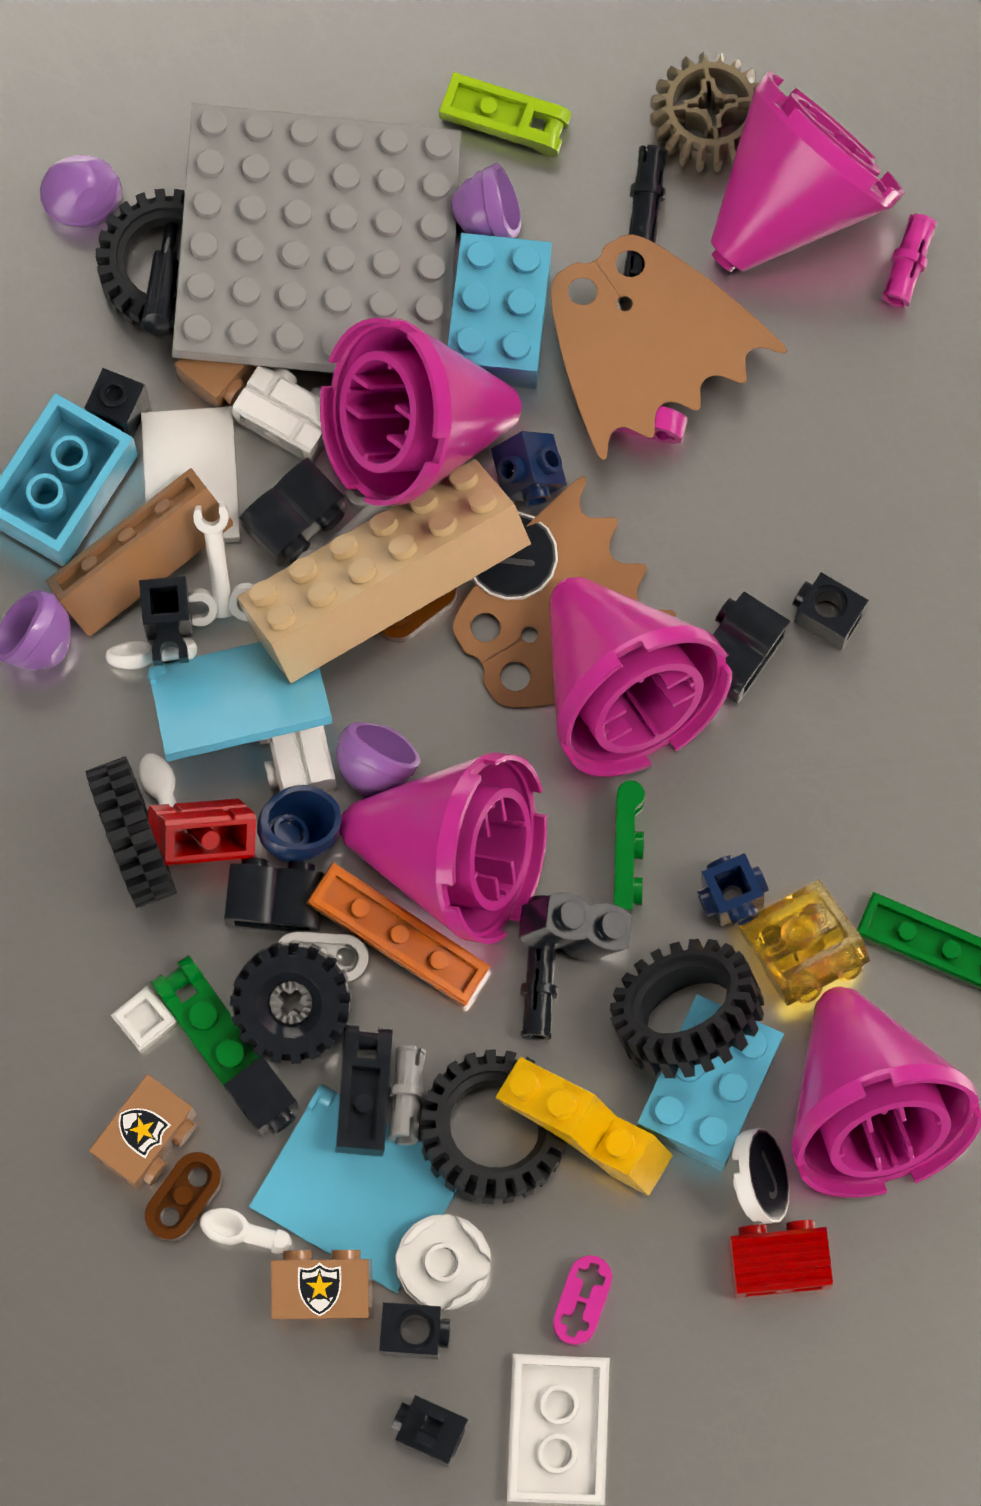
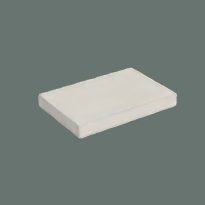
[141,406,241,543]
[507,1354,610,1506]

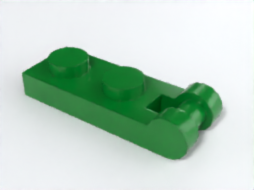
[613,780,645,915]
[150,955,260,1090]

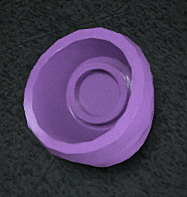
[40,155,122,228]
[451,163,521,238]
[0,590,71,670]
[336,722,421,798]

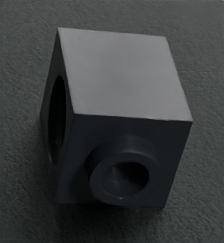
[84,368,150,438]
[792,572,869,651]
[224,1056,299,1137]
[379,1302,451,1360]

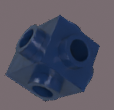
[491,431,567,506]
[697,853,769,927]

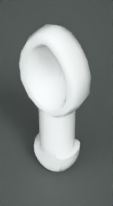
[106,638,198,670]
[139,753,177,807]
[200,1208,292,1254]

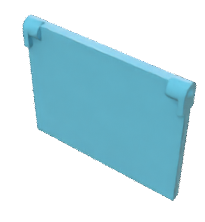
[147,642,333,762]
[249,1084,459,1294]

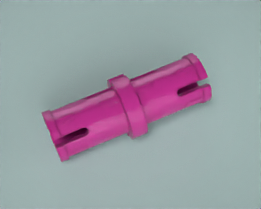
[882,213,937,308]

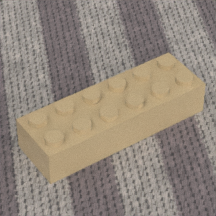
[237,459,531,684]

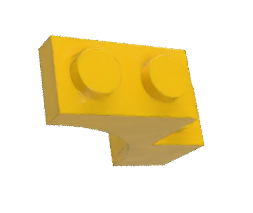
[495,1057,673,1196]

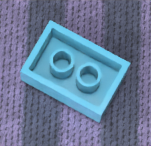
[448,233,552,389]
[0,393,138,567]
[637,994,784,1172]

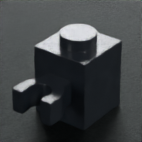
[139,576,193,666]
[391,1395,469,1467]

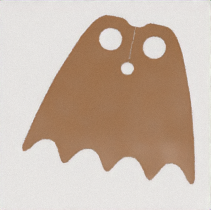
[551,234,787,460]
[453,476,676,708]

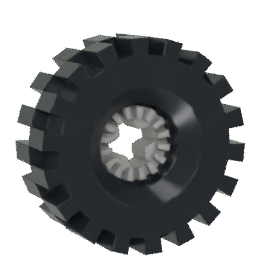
[230,940,353,1064]

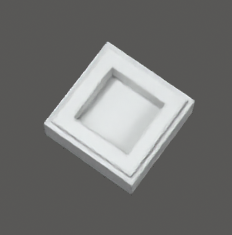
[111,985,178,1054]

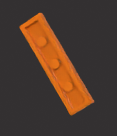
[306,862,491,1007]

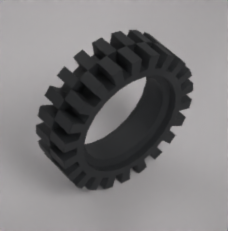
[95,188,185,335]
[85,756,177,909]
[610,939,764,1079]
[419,1049,567,1205]

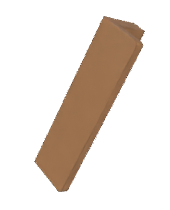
[45,468,233,636]

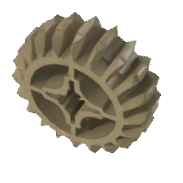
[650,51,759,173]

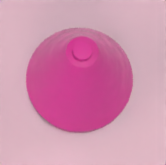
[710,71,905,272]
[320,317,522,506]
[549,577,732,777]
[339,752,547,944]
[792,986,981,1198]

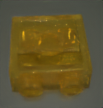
[739,879,870,1006]

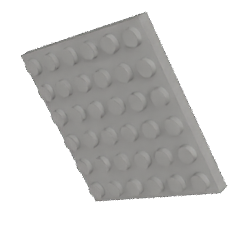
[172,103,461,373]

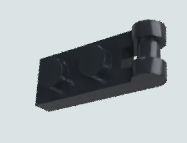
[335,1024,393,1157]

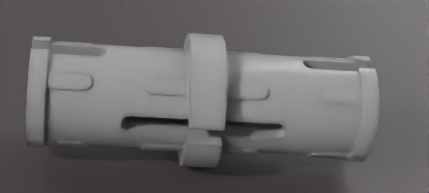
[388,1045,426,1145]

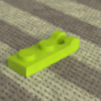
[439,72,572,157]

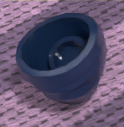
[257,785,341,862]

